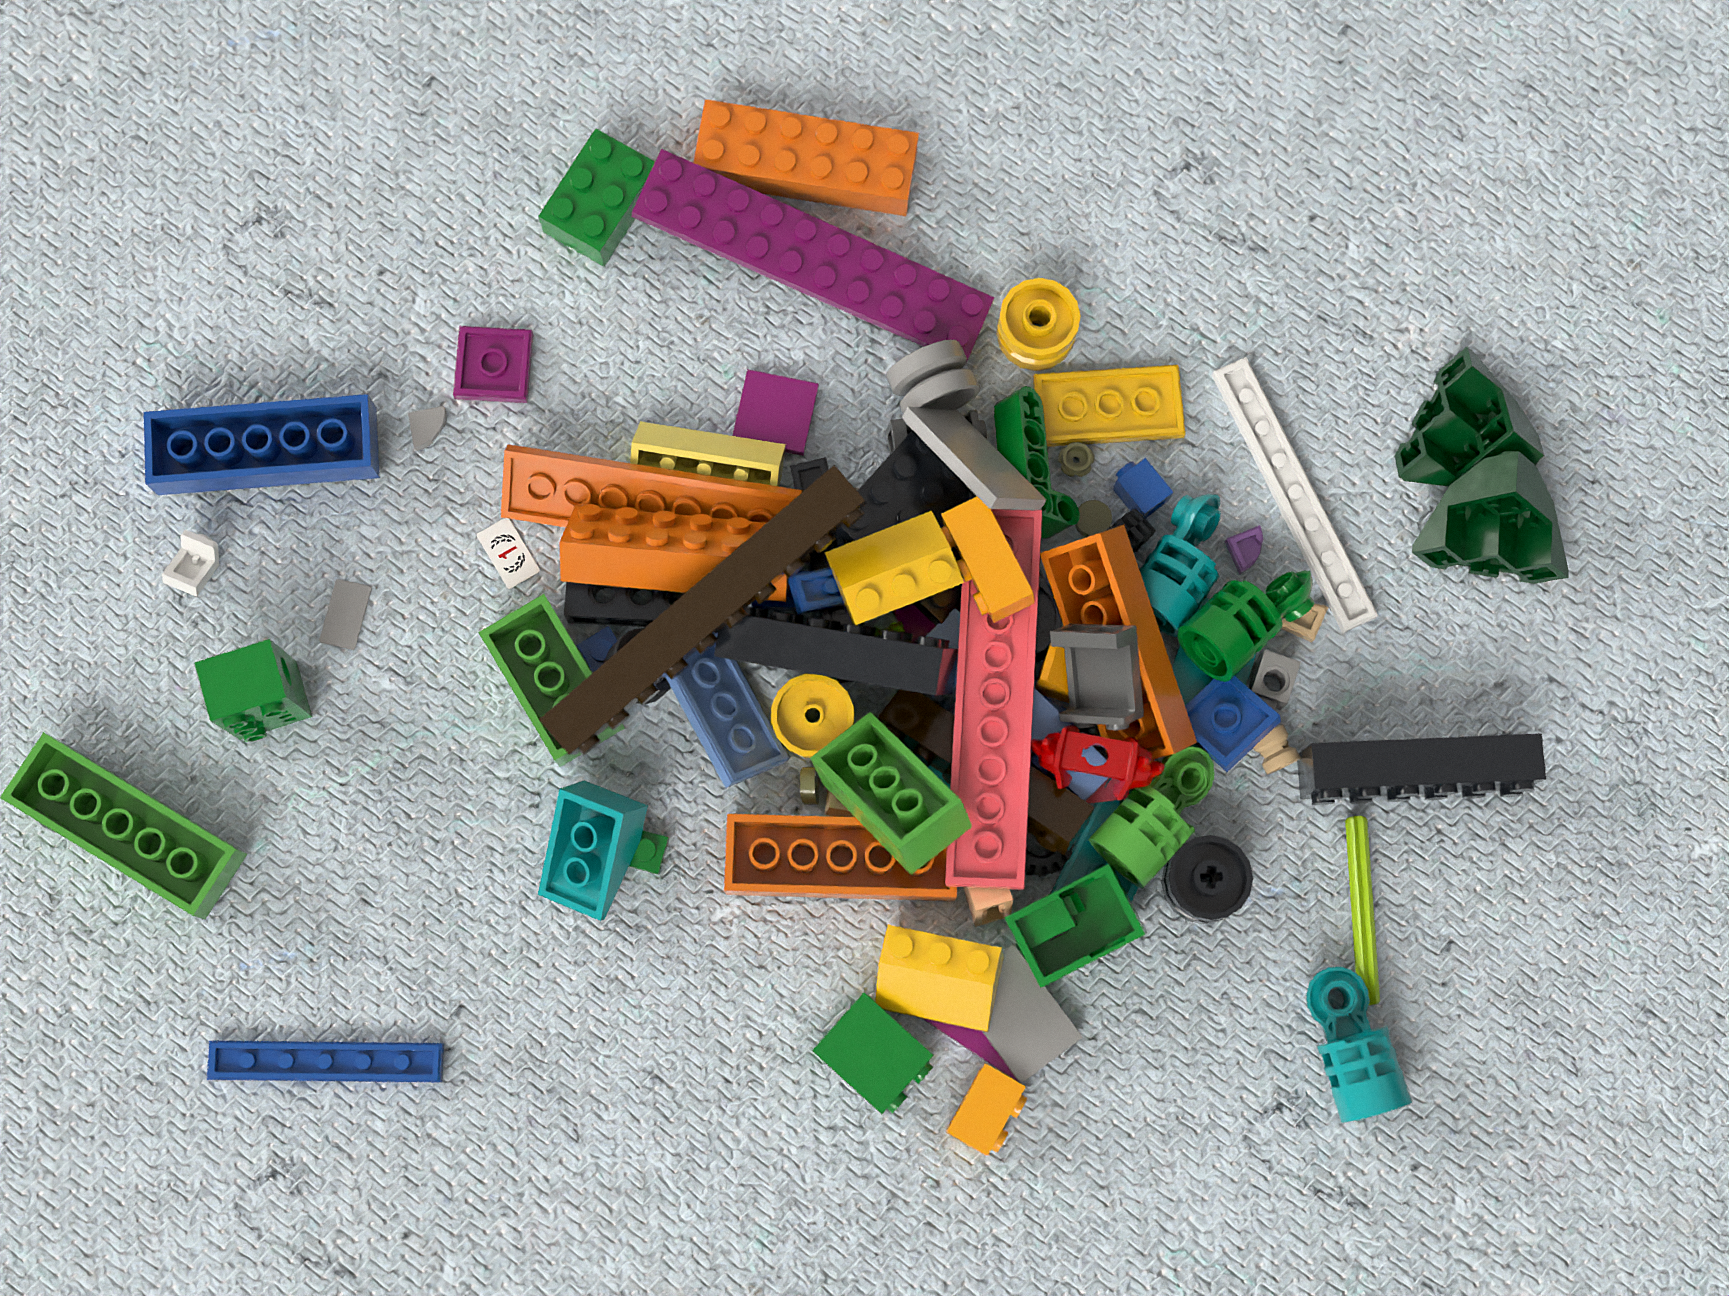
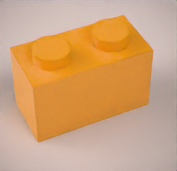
[945,1063,1027,1156]

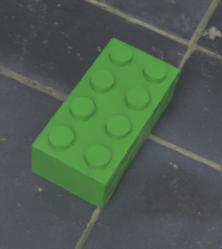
[478,594,625,767]
[810,712,972,875]

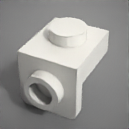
[162,530,219,597]

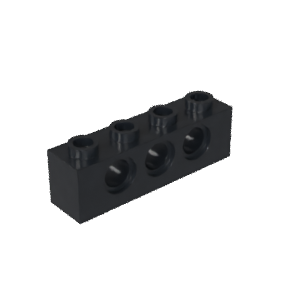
[564,582,678,627]

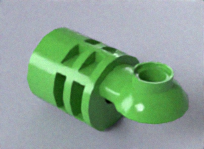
[1089,746,1215,889]

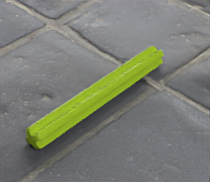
[1345,816,1380,1005]

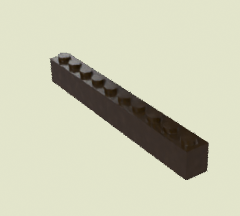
[539,465,867,756]

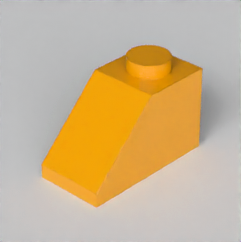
[1035,643,1069,703]

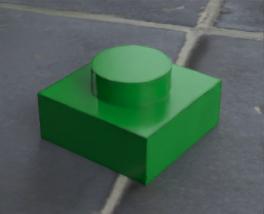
[629,830,669,875]

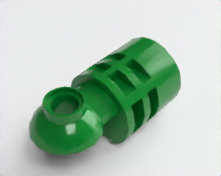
[1177,570,1315,682]

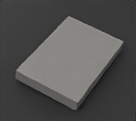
[982,944,1083,1084]

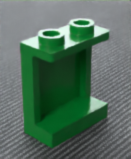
[812,993,934,1115]

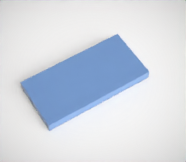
[666,633,790,788]

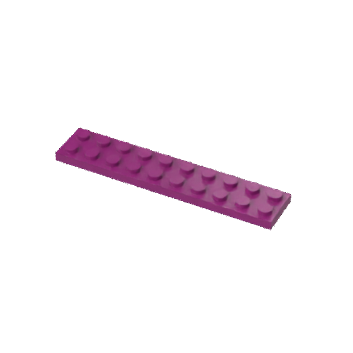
[632,149,995,363]

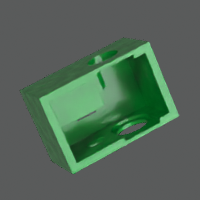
[194,639,313,742]
[1005,864,1147,988]

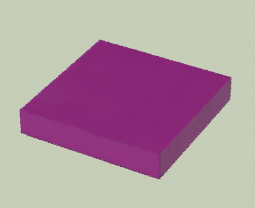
[453,326,534,403]
[732,369,819,456]

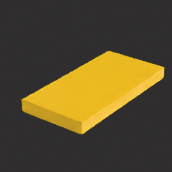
[1033,365,1186,447]

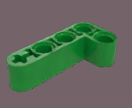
[994,386,1080,539]

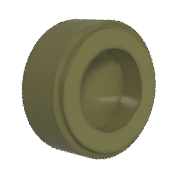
[1075,500,1112,537]
[800,767,820,805]

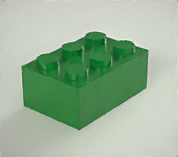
[538,128,655,267]

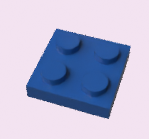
[1185,676,1281,772]

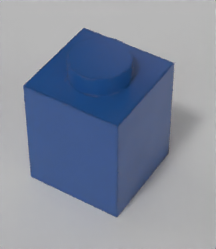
[1113,458,1173,519]

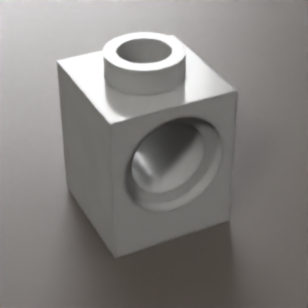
[1248,650,1301,710]

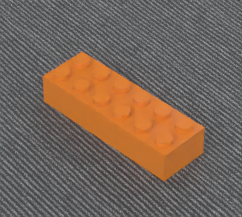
[693,99,919,216]
[559,504,790,602]
[1040,525,1197,759]
[724,814,957,901]

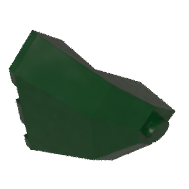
[1395,346,1545,487]
[1412,451,1569,584]

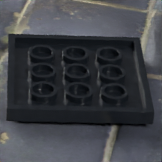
[836,430,977,626]

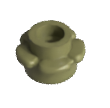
[1058,442,1094,477]

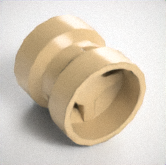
[1253,725,1301,775]

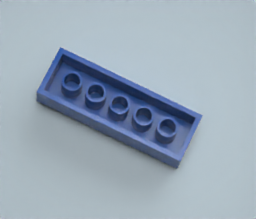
[143,394,380,496]

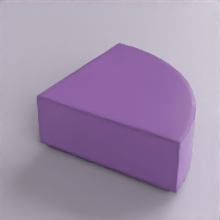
[1224,525,1263,575]

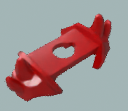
[1031,725,1165,800]

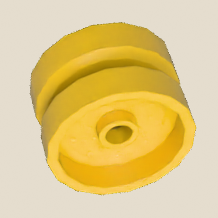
[996,278,1081,371]
[771,674,854,758]

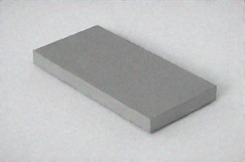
[902,407,1047,511]

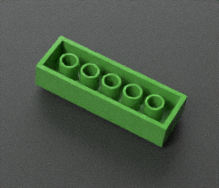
[0,732,247,920]

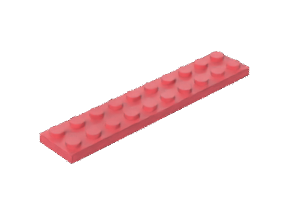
[945,509,1042,890]

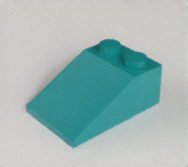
[538,780,648,921]

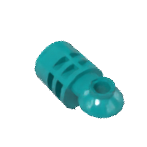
[1139,494,1221,637]
[1306,966,1413,1123]

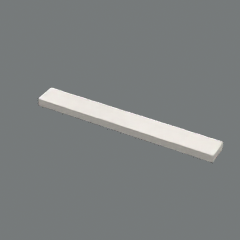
[1212,357,1378,633]

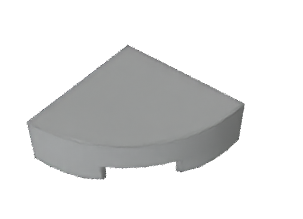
[408,406,447,451]

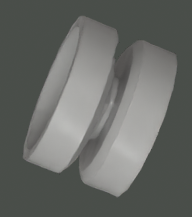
[886,340,981,414]

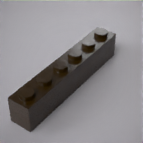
[878,689,1095,856]

